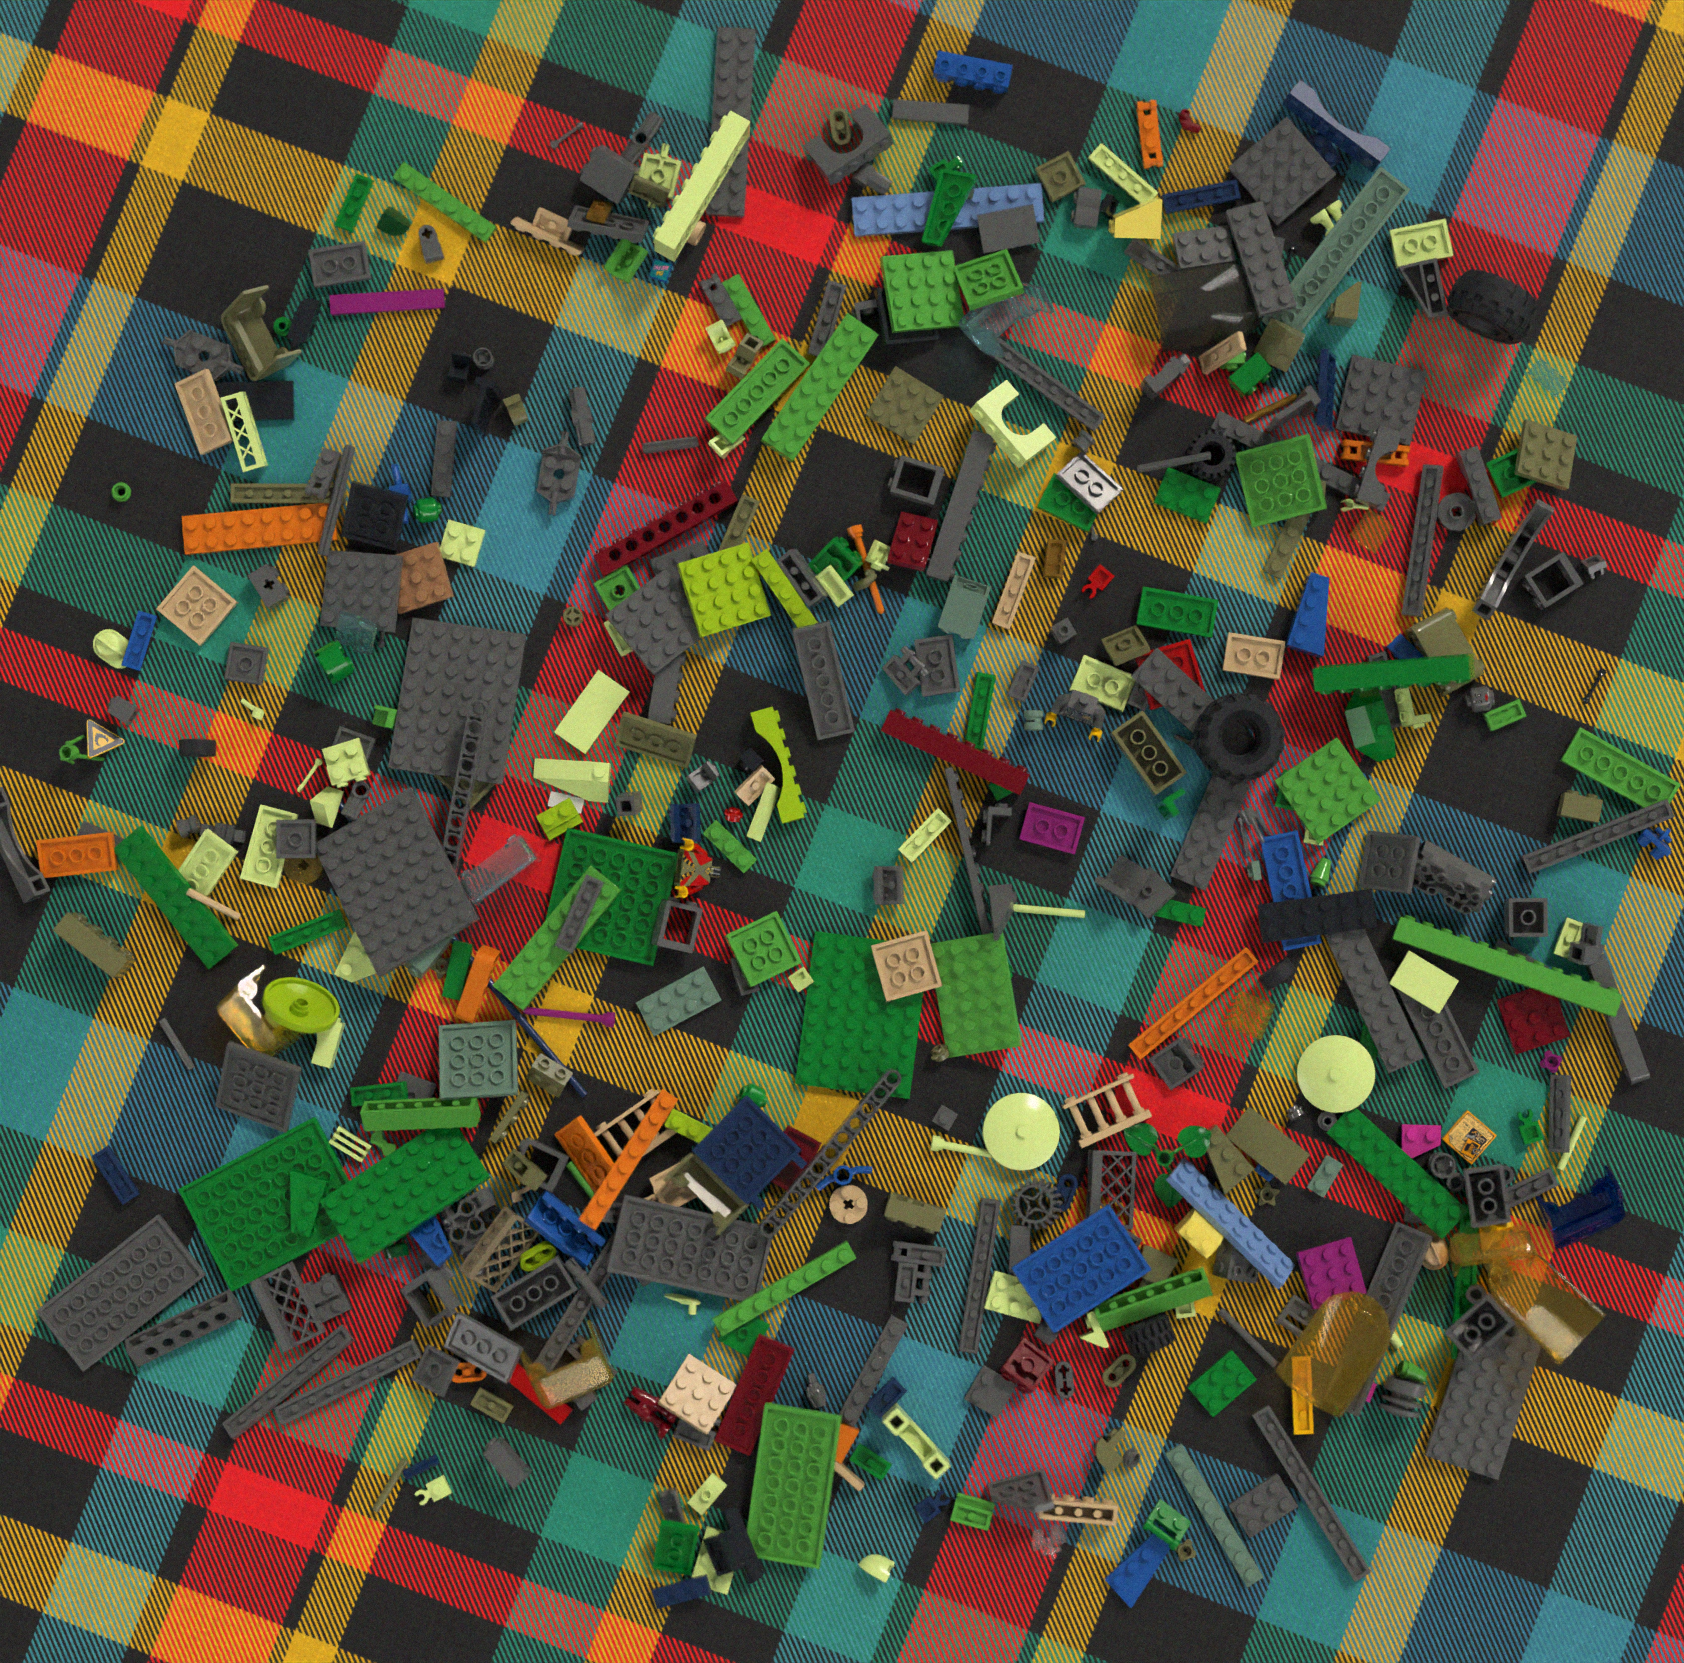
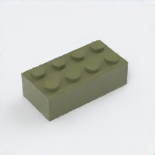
[1110,710,1187,796]
[53,912,136,978]

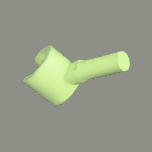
[1340,499,1369,512]
[240,699,264,720]

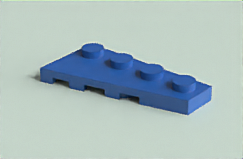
[524,1191,595,1268]
[409,1215,454,1267]
[1104,1526,1171,1608]

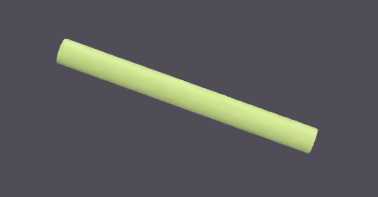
[1013,904,1085,918]

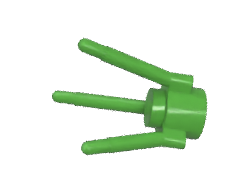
[59,735,105,764]

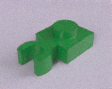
[1517,1109,1543,1145]

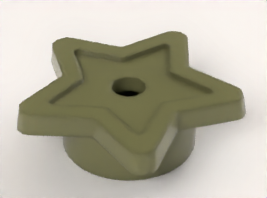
[430,957,450,979]
[1255,1182,1280,1206]

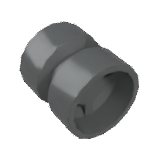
[1426,1152,1456,1178]

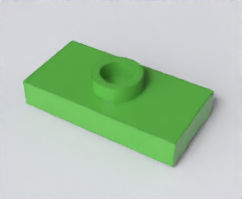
[1483,699,1527,732]

